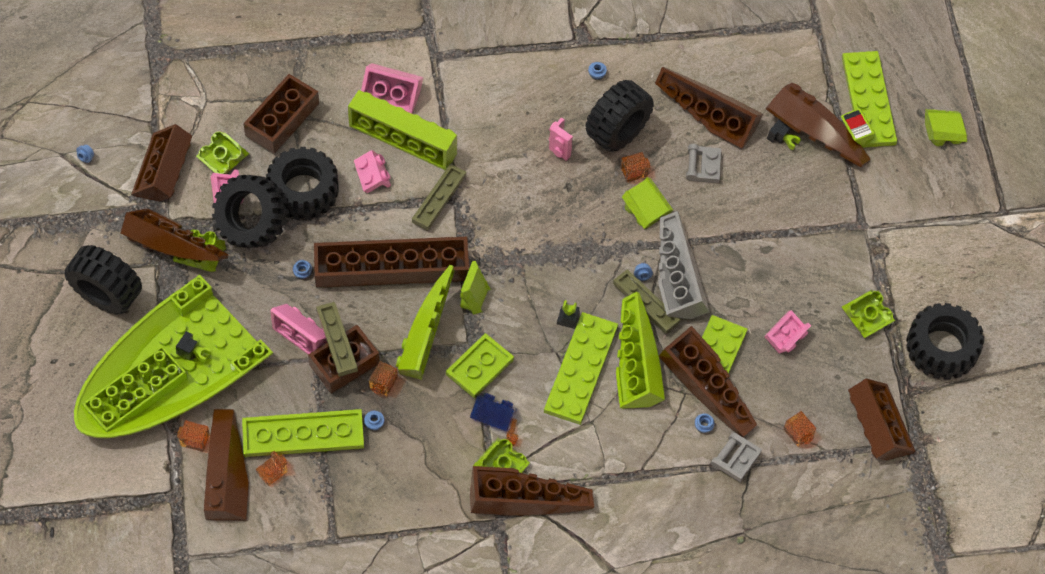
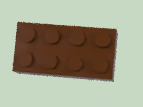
[243,74,319,154]

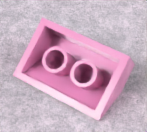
[361,63,423,114]
[270,304,327,354]

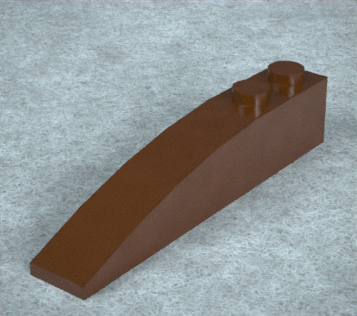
[655,67,763,148]
[766,82,871,167]
[120,208,229,261]
[659,326,757,437]
[204,409,249,521]
[470,466,594,515]

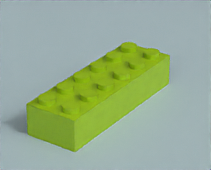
[348,90,457,170]

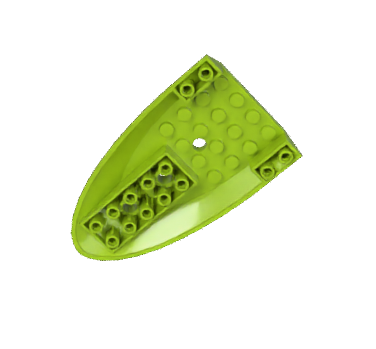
[74,274,273,438]

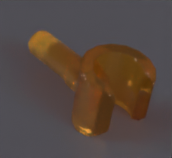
[506,419,519,446]

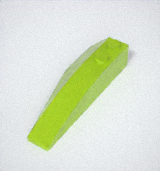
[396,265,455,380]
[616,292,665,409]

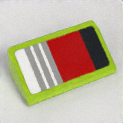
[841,108,876,146]

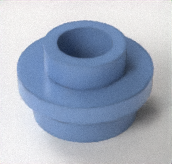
[588,62,607,79]
[76,145,94,163]
[293,260,312,279]
[634,263,653,281]
[364,411,384,430]
[695,413,715,433]

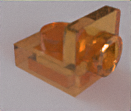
[256,451,288,486]

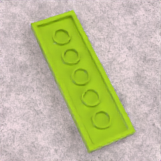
[842,51,897,148]
[544,312,618,425]
[242,409,364,457]

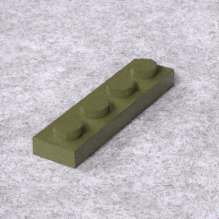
[412,164,466,231]
[613,269,680,334]
[316,302,358,376]

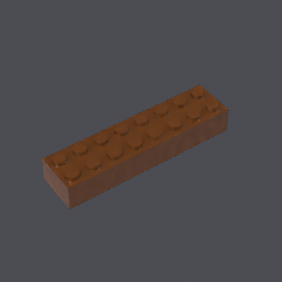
[314,236,469,288]

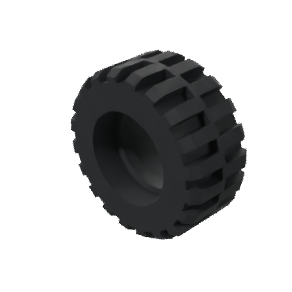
[585,80,654,152]
[266,147,339,220]
[212,175,289,248]
[65,245,142,315]
[906,303,984,380]

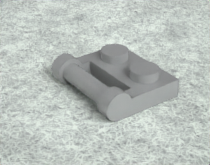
[686,144,721,183]
[710,432,762,482]

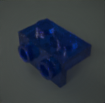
[470,393,517,431]

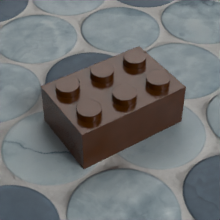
[308,325,380,394]

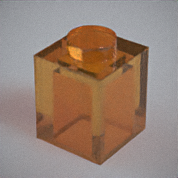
[620,152,650,182]
[369,361,398,396]
[783,411,816,447]
[177,420,210,452]

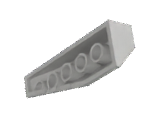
[658,211,710,319]

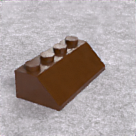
[131,124,192,202]
[848,378,916,461]

